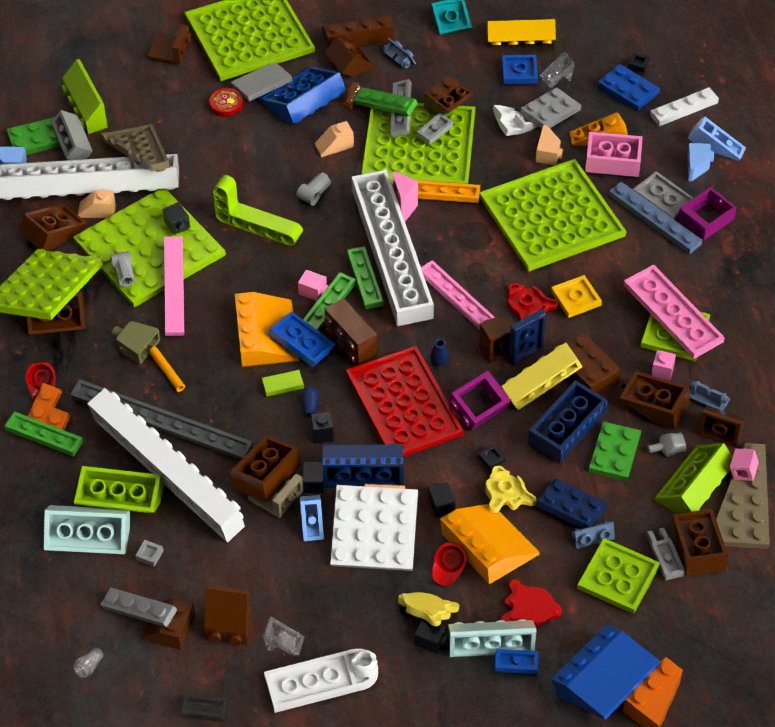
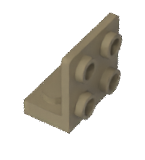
[248,474,303,518]

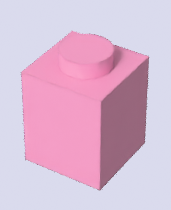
[298,270,328,301]
[651,350,676,381]
[730,448,759,481]

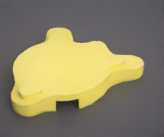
[485,466,537,513]
[398,592,460,626]

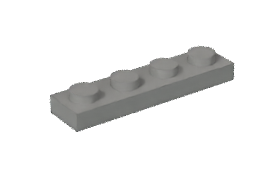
[390,79,412,138]
[100,587,177,628]

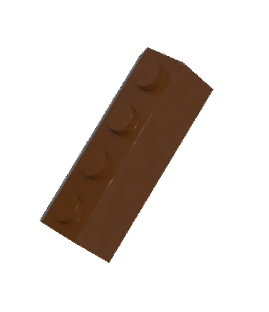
[321,15,394,49]

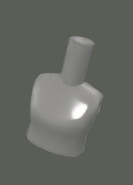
[647,432,686,457]

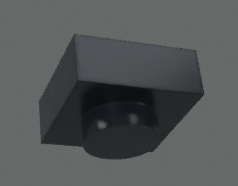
[628,53,650,73]
[478,444,506,471]

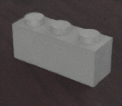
[51,110,93,160]

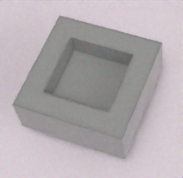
[135,540,164,567]

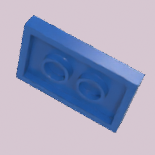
[598,64,660,111]
[268,311,336,367]

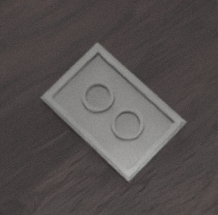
[231,62,293,102]
[632,171,693,220]

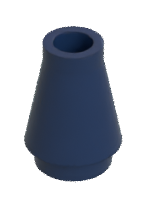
[430,339,449,366]
[300,388,319,418]

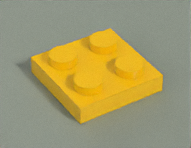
[551,275,602,318]

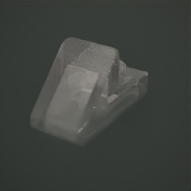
[540,51,575,88]
[263,617,305,657]

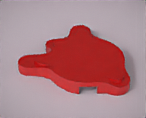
[508,283,559,320]
[501,580,562,627]

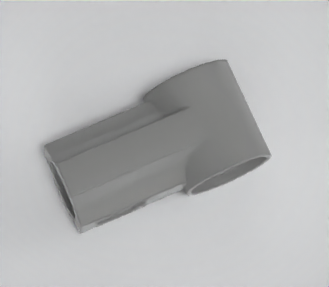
[296,172,331,206]
[110,251,135,287]

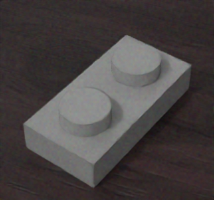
[417,113,453,145]

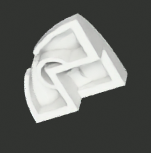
[493,105,538,136]

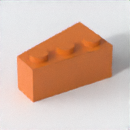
[623,657,683,727]

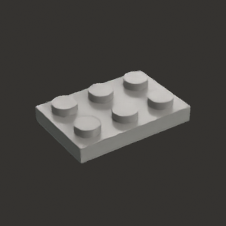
[520,87,581,129]

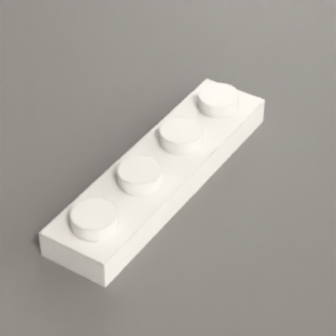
[650,88,719,126]

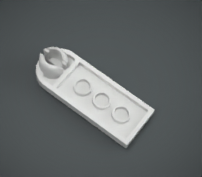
[264,649,378,713]

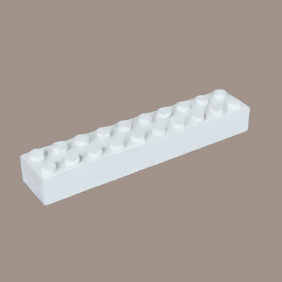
[0,154,179,200]
[352,170,434,326]
[87,388,245,543]

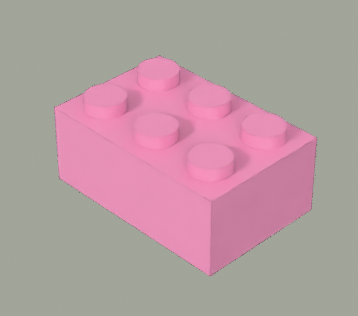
[585,132,643,177]

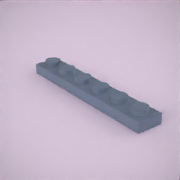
[609,182,702,254]

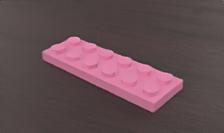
[623,265,725,359]

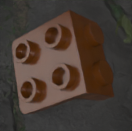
[148,25,191,63]

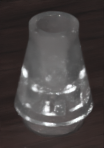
[73,648,104,678]

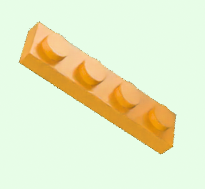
[416,180,480,203]

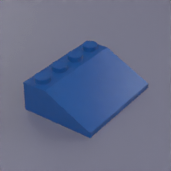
[259,66,346,124]
[551,624,660,720]

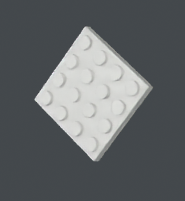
[331,485,418,571]

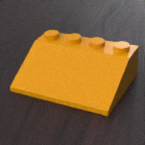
[235,292,299,367]
[440,504,540,584]

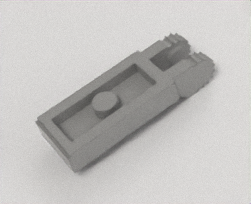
[646,527,685,581]

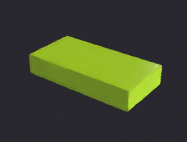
[262,370,304,397]

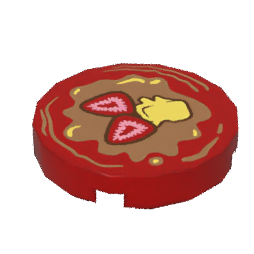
[209,88,244,117]

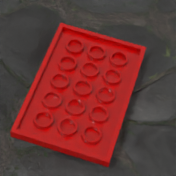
[346,346,464,457]

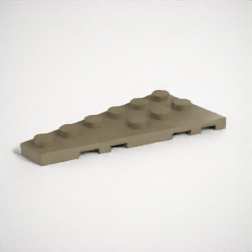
[101,124,170,172]
[716,443,770,549]

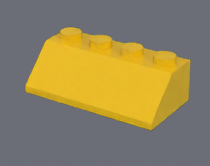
[486,19,556,45]

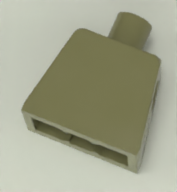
[111,321,160,365]

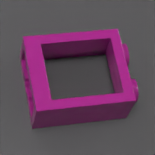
[678,187,737,241]
[448,371,511,431]

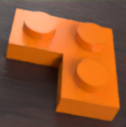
[28,383,71,430]

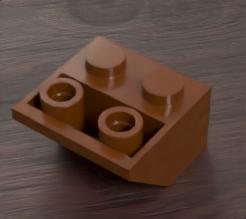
[424,76,473,116]

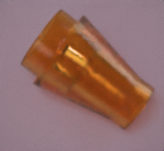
[343,82,362,109]

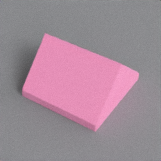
[392,172,418,221]

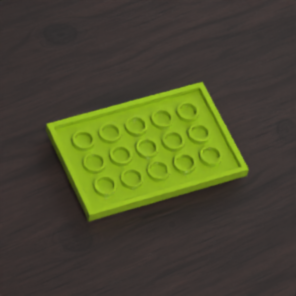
[0,249,103,320]

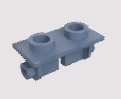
[383,37,416,68]
[690,381,731,411]
[571,520,615,549]

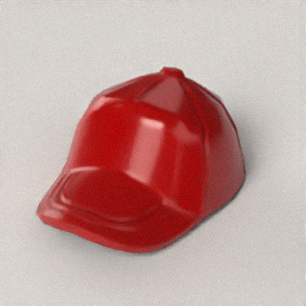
[26,362,56,401]
[432,542,467,586]

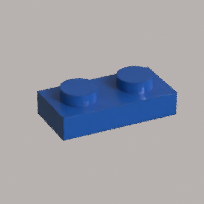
[495,649,538,674]

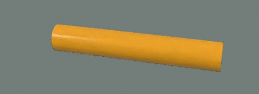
[149,347,185,392]

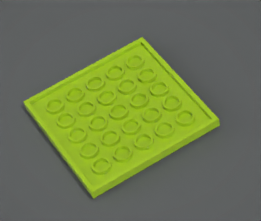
[185,0,315,81]
[362,103,476,184]
[479,159,626,272]
[73,188,226,308]

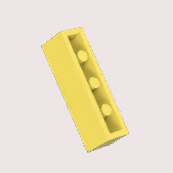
[502,342,582,410]

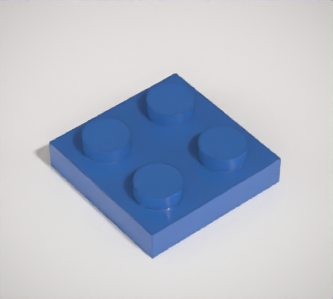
[502,55,538,84]

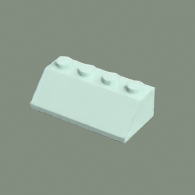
[44,505,130,554]
[448,619,536,657]

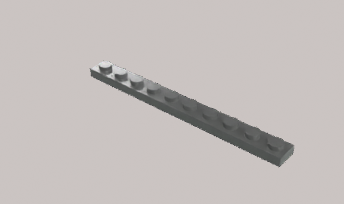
[70,379,253,460]

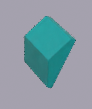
[431,0,472,35]

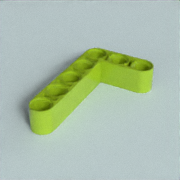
[213,175,303,246]

